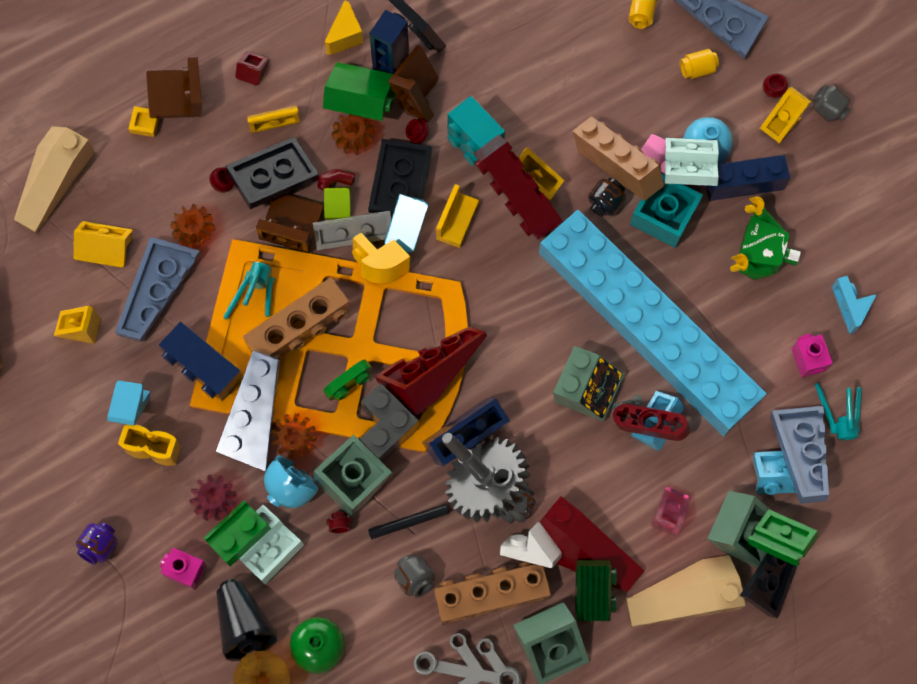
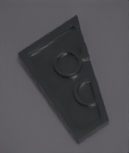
[389,0,446,53]
[740,553,797,619]

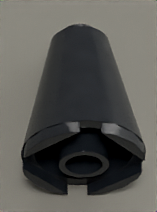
[216,579,277,661]

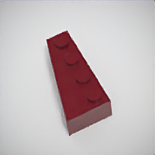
[473,135,563,240]

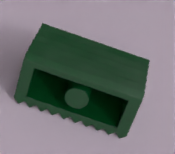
[575,560,617,621]

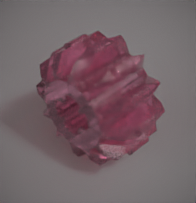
[190,475,237,522]

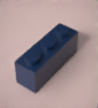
[369,9,409,74]
[706,155,790,201]
[159,321,243,401]
[422,398,510,466]

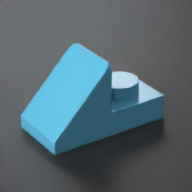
[832,276,876,334]
[107,380,150,426]

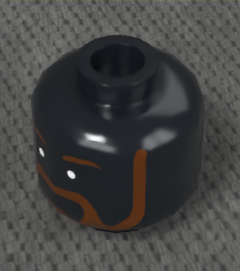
[588,177,626,217]

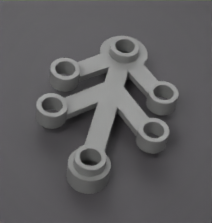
[414,633,522,684]

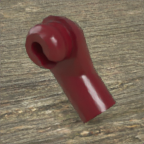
[317,169,355,191]

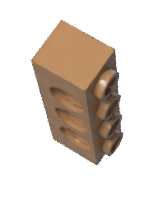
[243,277,351,361]

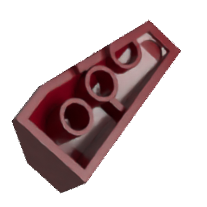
[375,326,487,416]
[540,496,644,592]

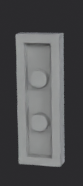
[313,211,391,250]

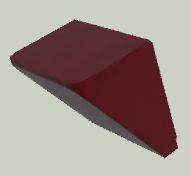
[235,51,269,86]

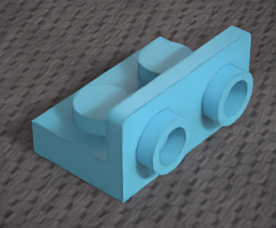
[753,451,796,495]

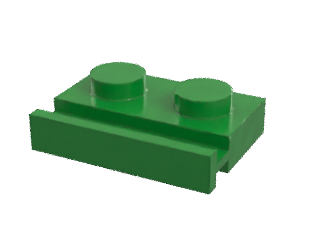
[204,500,271,567]
[748,509,818,567]

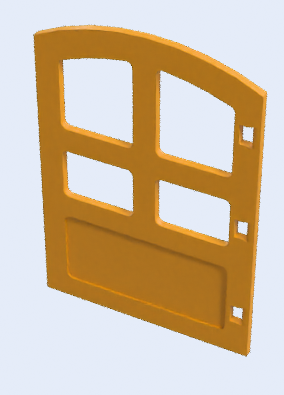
[190,239,468,453]

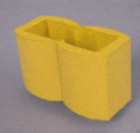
[118,424,181,466]

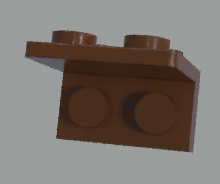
[387,45,439,123]
[146,57,202,118]
[256,194,324,253]

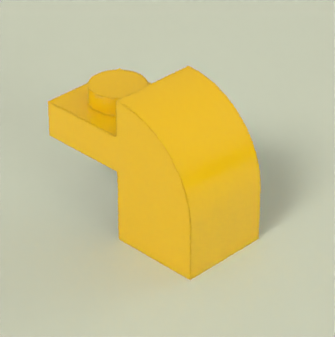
[352,233,410,284]

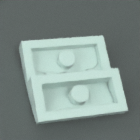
[665,138,718,186]
[239,505,304,584]

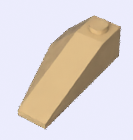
[14,126,95,234]
[626,555,746,627]

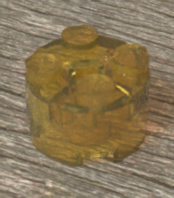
[233,651,293,684]

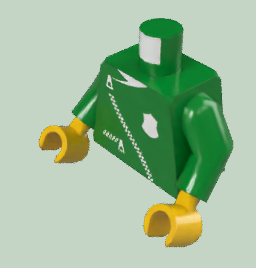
[730,197,801,280]

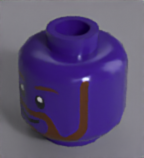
[76,522,118,565]

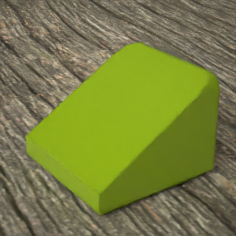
[324,188,351,219]

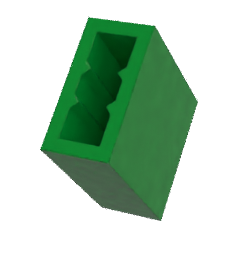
[322,62,396,121]

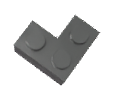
[360,383,419,463]

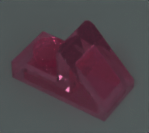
[650,486,691,536]

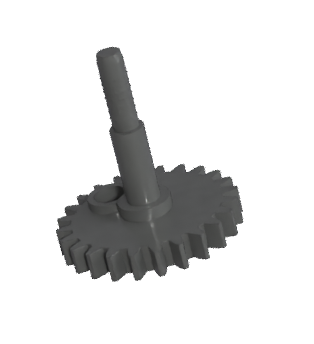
[442,433,531,522]

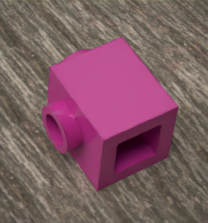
[792,334,833,378]
[160,548,207,590]

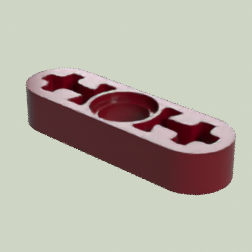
[613,404,690,441]

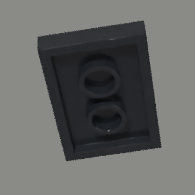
[226,137,319,210]
[368,139,432,216]

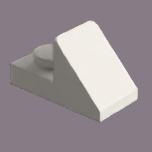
[500,522,562,568]

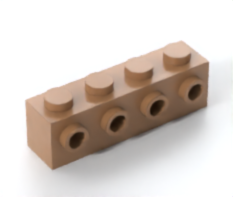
[572,116,664,201]
[434,562,551,625]

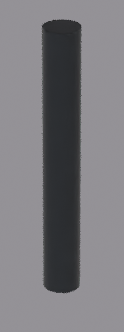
[368,504,449,540]

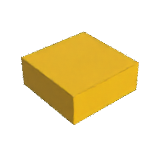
[128,106,159,137]

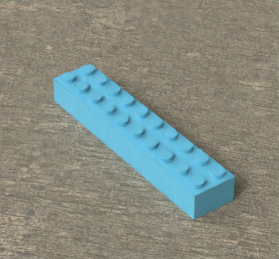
[539,210,767,437]

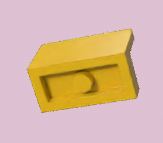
[436,184,479,248]
[73,221,133,268]

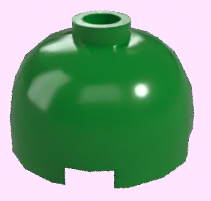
[289,617,346,675]

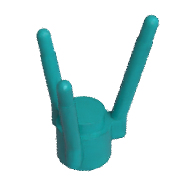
[223,262,275,319]
[815,383,862,440]

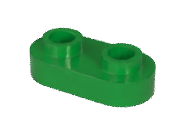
[323,359,373,401]

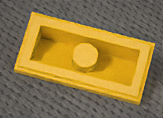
[247,106,300,133]

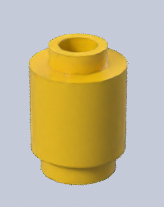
[628,0,657,29]
[680,49,719,79]

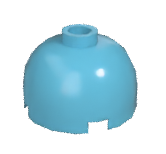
[683,117,733,164]
[263,455,318,508]

